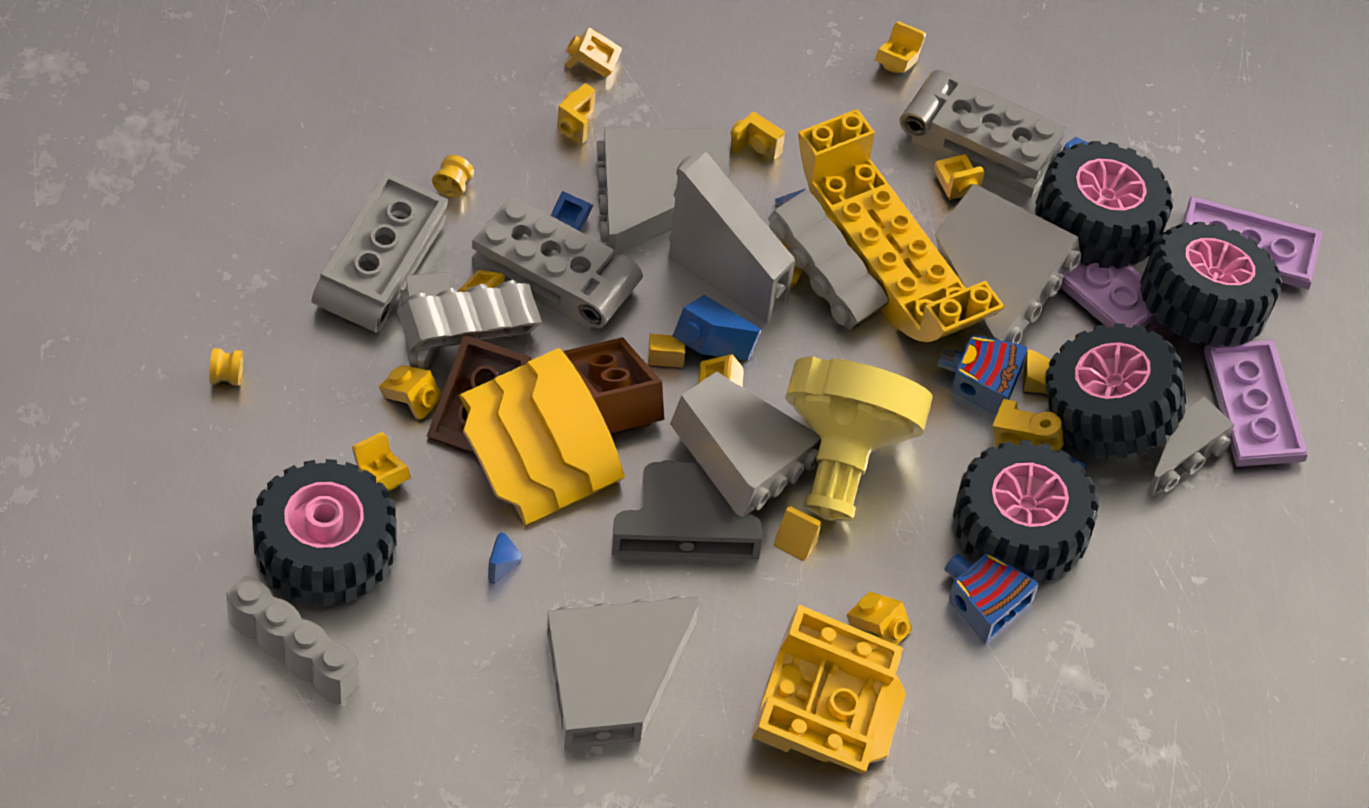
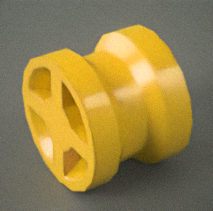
[432,155,474,199]
[209,348,243,386]

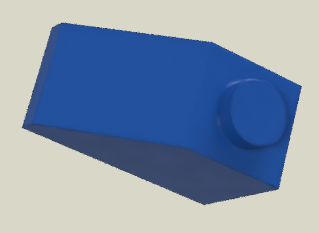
[672,295,762,360]

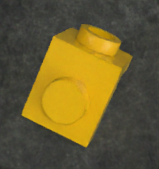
[874,21,926,73]
[557,83,595,144]
[933,154,985,200]
[378,365,442,420]
[352,432,411,491]
[846,591,912,645]

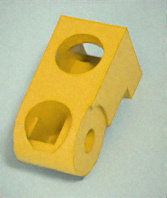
[992,399,1064,452]

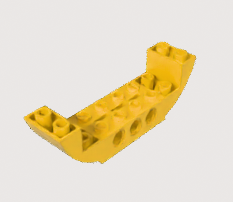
[798,109,1004,342]

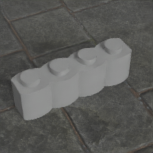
[768,189,889,330]
[397,280,542,351]
[226,576,359,704]

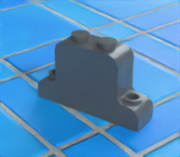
[611,460,763,559]

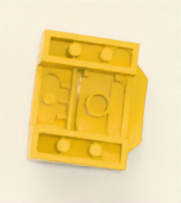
[459,348,625,526]
[752,605,906,775]

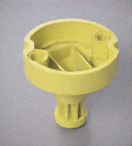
[785,357,933,521]

